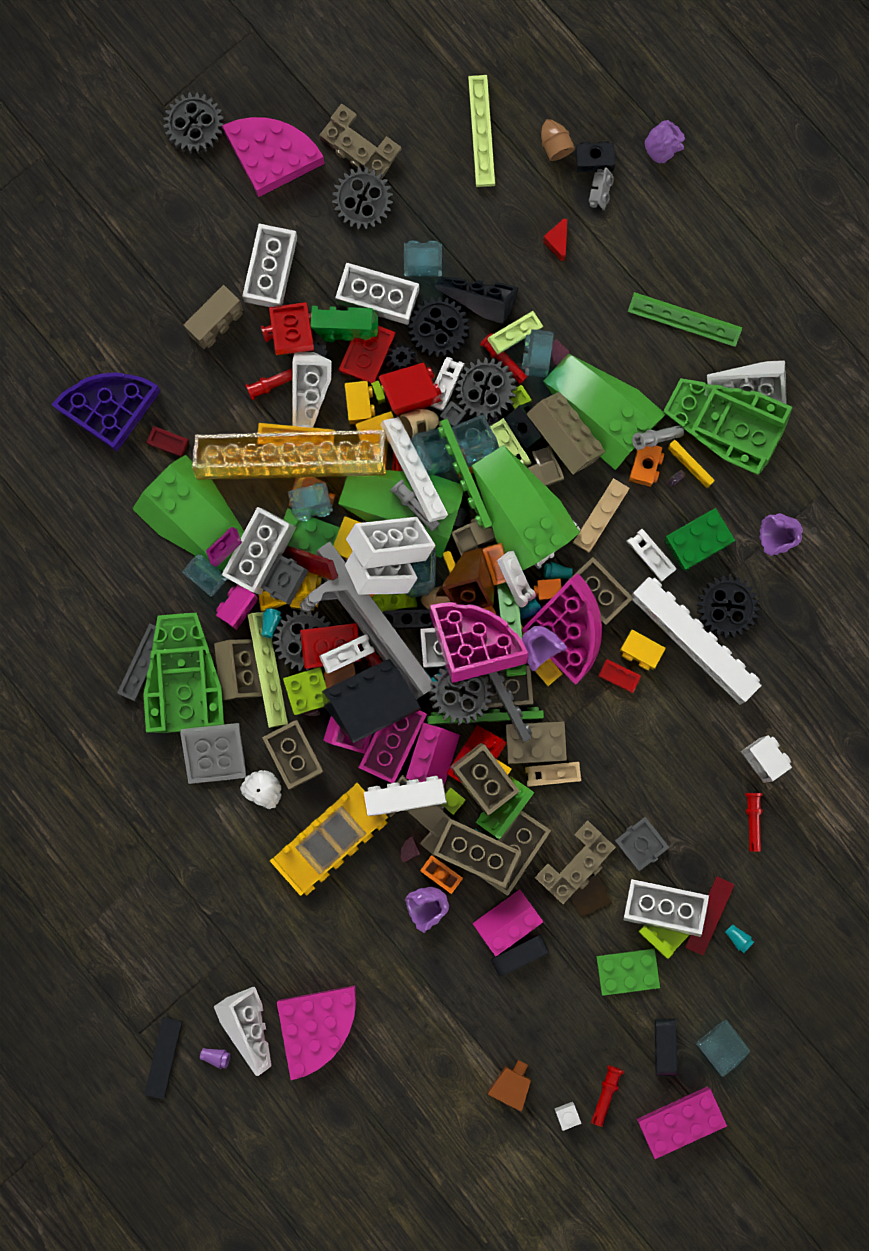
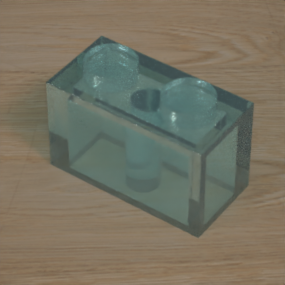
[182,554,228,597]

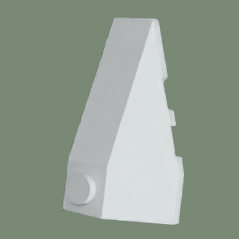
[293,352,331,428]
[707,361,786,404]
[214,987,271,1076]

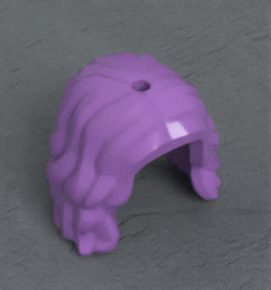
[645,120,685,164]
[759,513,803,556]
[522,626,567,671]
[405,887,449,933]

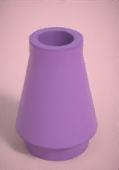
[200,1048,231,1069]

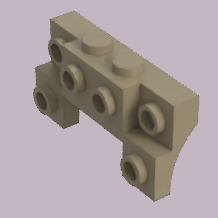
[319,104,402,180]
[528,445,564,487]
[451,518,495,556]
[387,775,451,856]
[535,820,616,904]

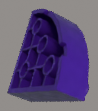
[52,372,161,452]

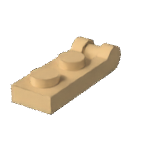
[525,762,581,787]

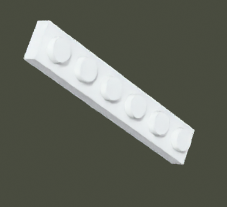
[380,417,448,522]

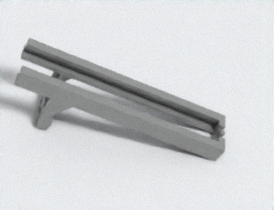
[300,542,433,700]

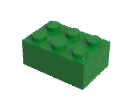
[664,508,735,572]

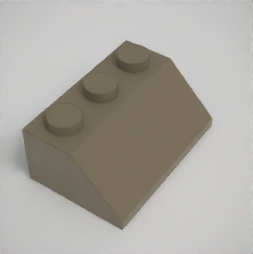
[214,639,263,701]

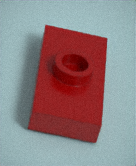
[598,659,641,693]

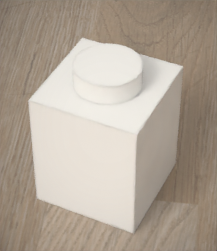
[555,1102,581,1130]

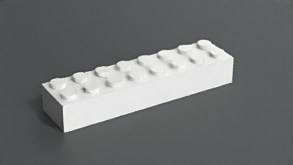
[631,577,762,705]

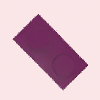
[206,527,242,567]

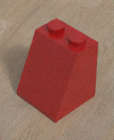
[378,363,442,417]

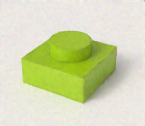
[371,381,386,404]
[510,385,532,410]
[441,788,465,815]

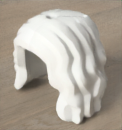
[240,770,281,809]

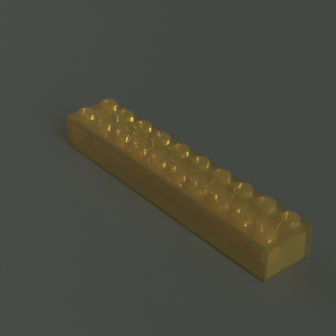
[192,430,388,480]

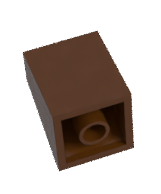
[442,548,495,608]

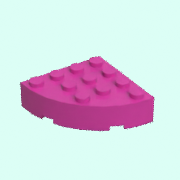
[222,117,325,197]
[522,573,602,685]
[430,603,528,683]
[277,985,356,1080]

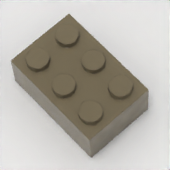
[183,285,243,349]
[565,557,633,627]
[262,720,324,790]
[506,721,567,764]
[450,743,519,815]

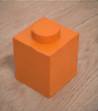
[534,579,561,602]

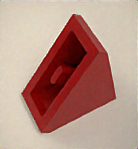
[543,219,567,261]

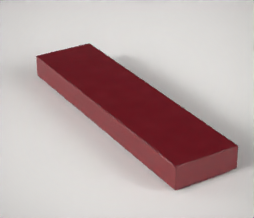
[284,546,338,580]
[685,876,735,955]

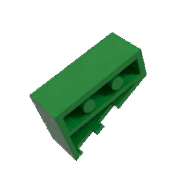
[311,306,378,342]

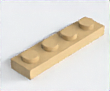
[573,478,630,553]

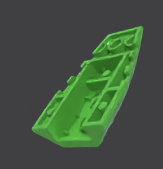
[543,353,666,470]
[663,378,793,475]
[471,445,580,571]
[133,455,244,571]
[338,467,463,558]
[144,613,224,733]

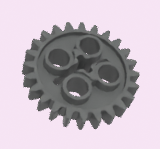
[163,92,225,154]
[332,167,393,229]
[455,358,517,420]
[273,610,330,671]
[429,665,493,725]

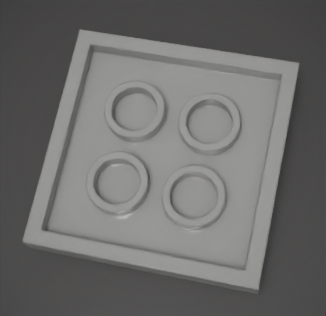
[180,723,246,784]

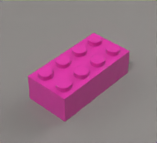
[359,711,427,783]
[637,1087,727,1159]

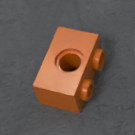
[629,446,664,487]
[420,855,463,894]

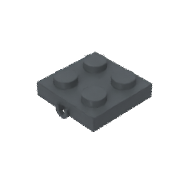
[260,554,308,605]
[614,817,669,871]

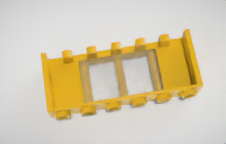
[270,783,388,896]

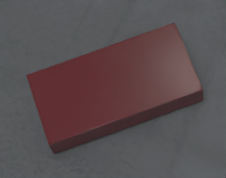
[146,426,189,457]

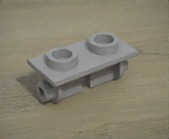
[589,168,613,210]

